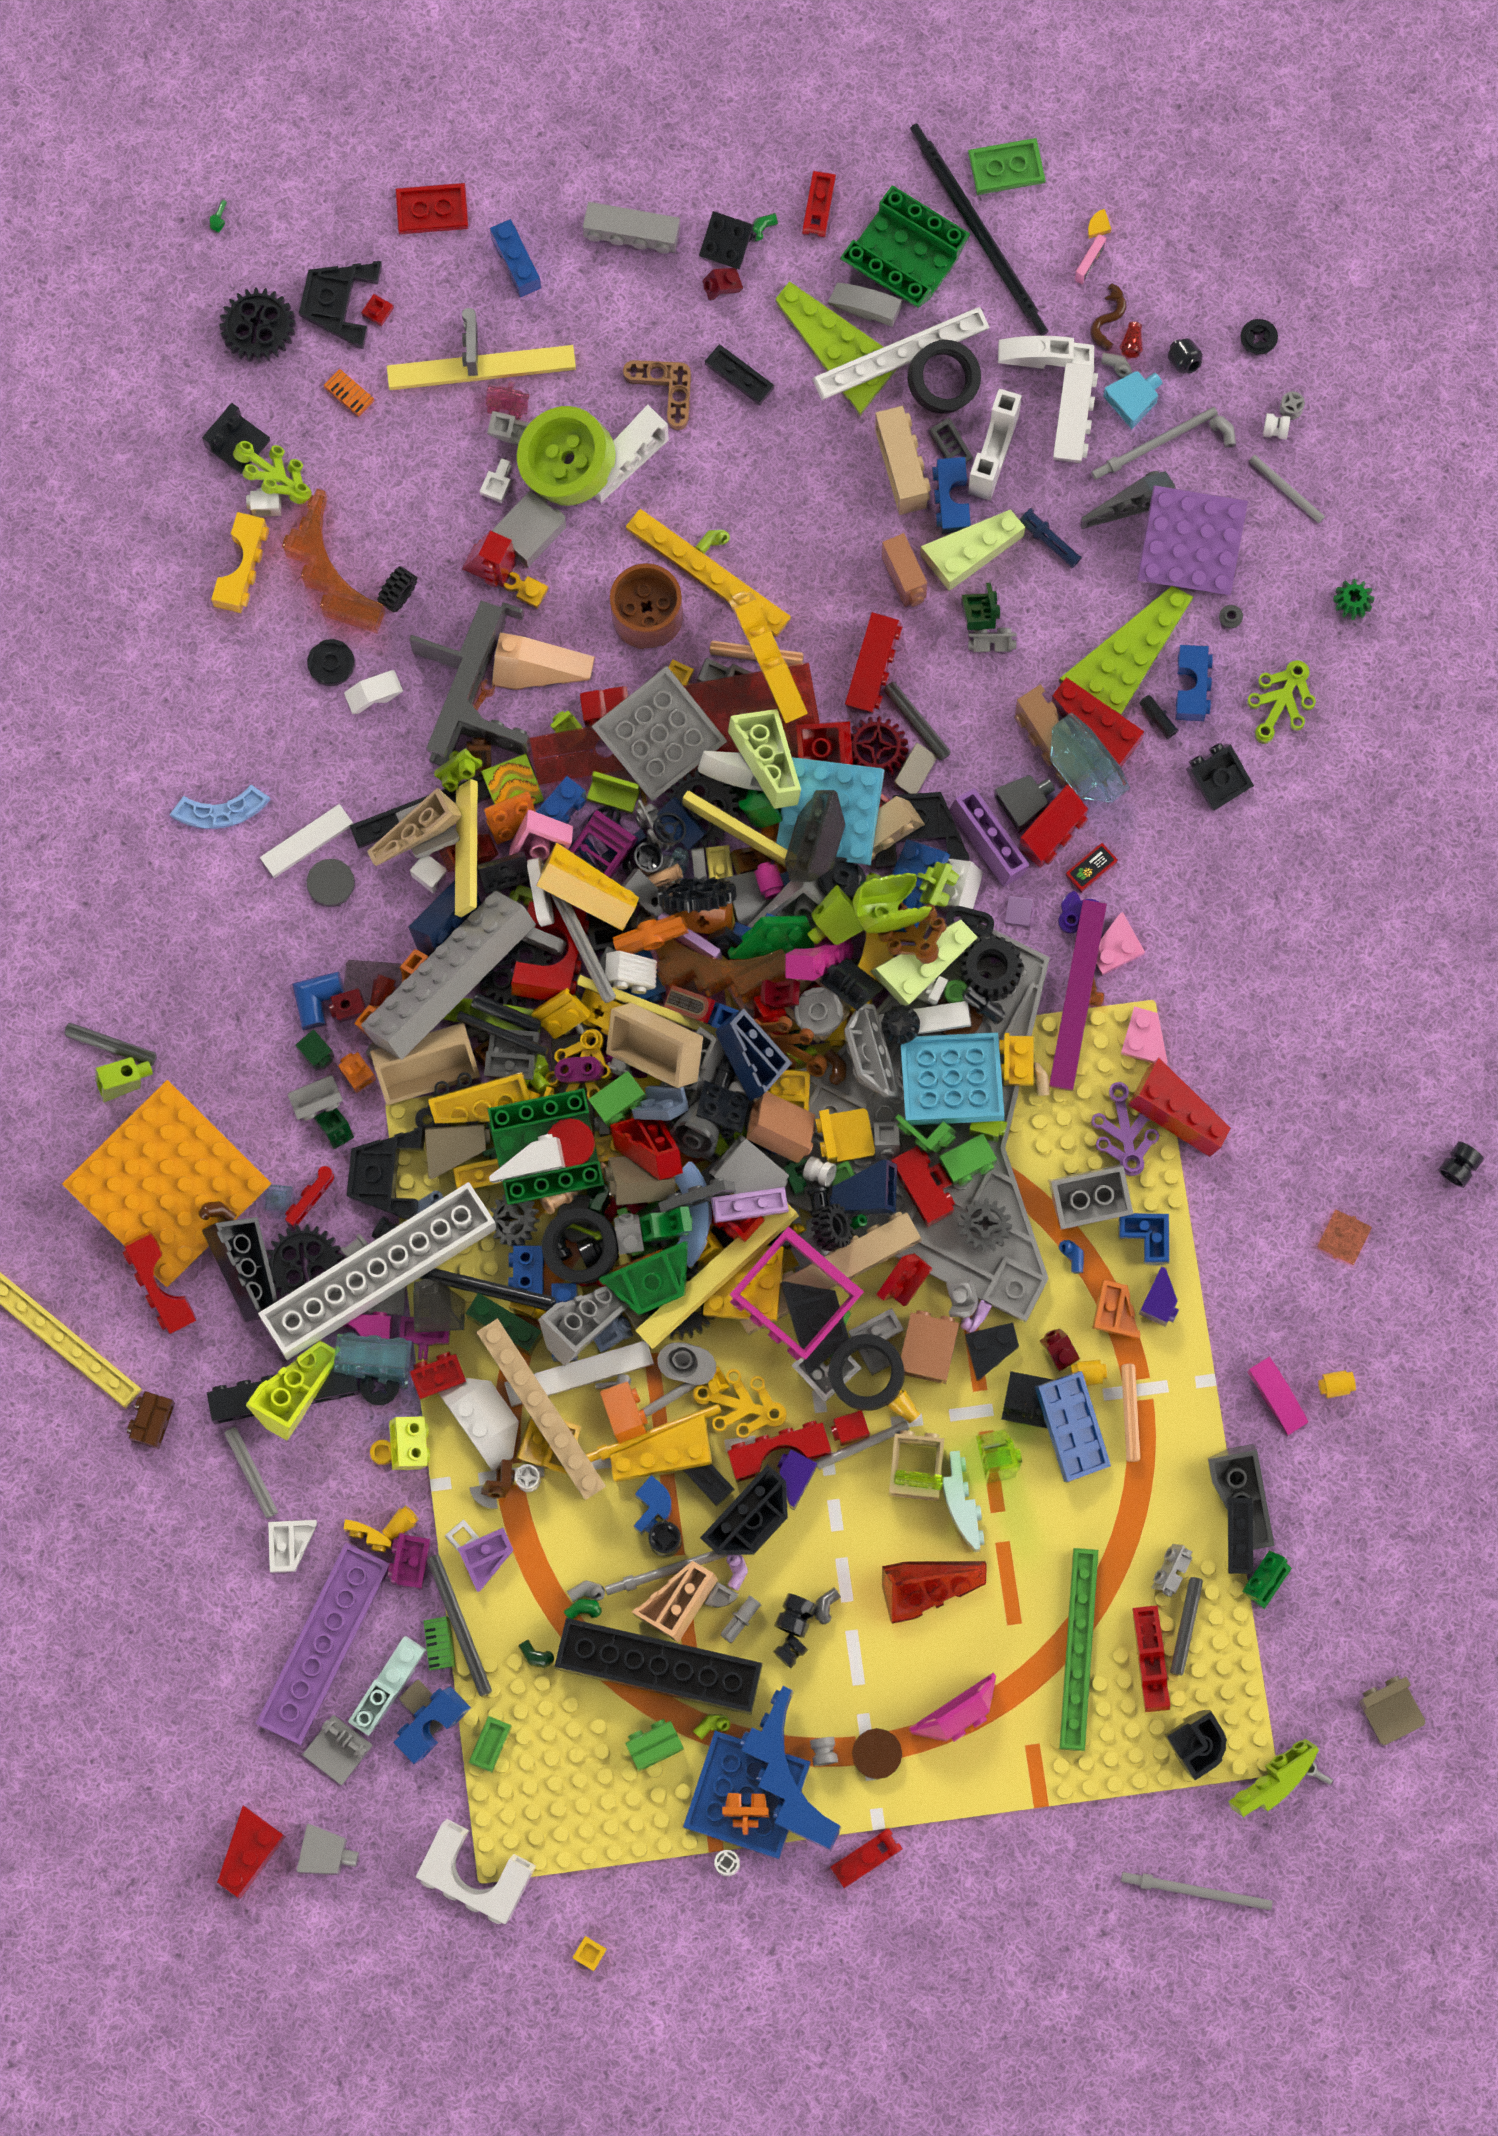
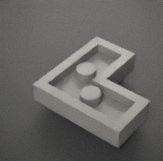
[848,1308,904,1376]

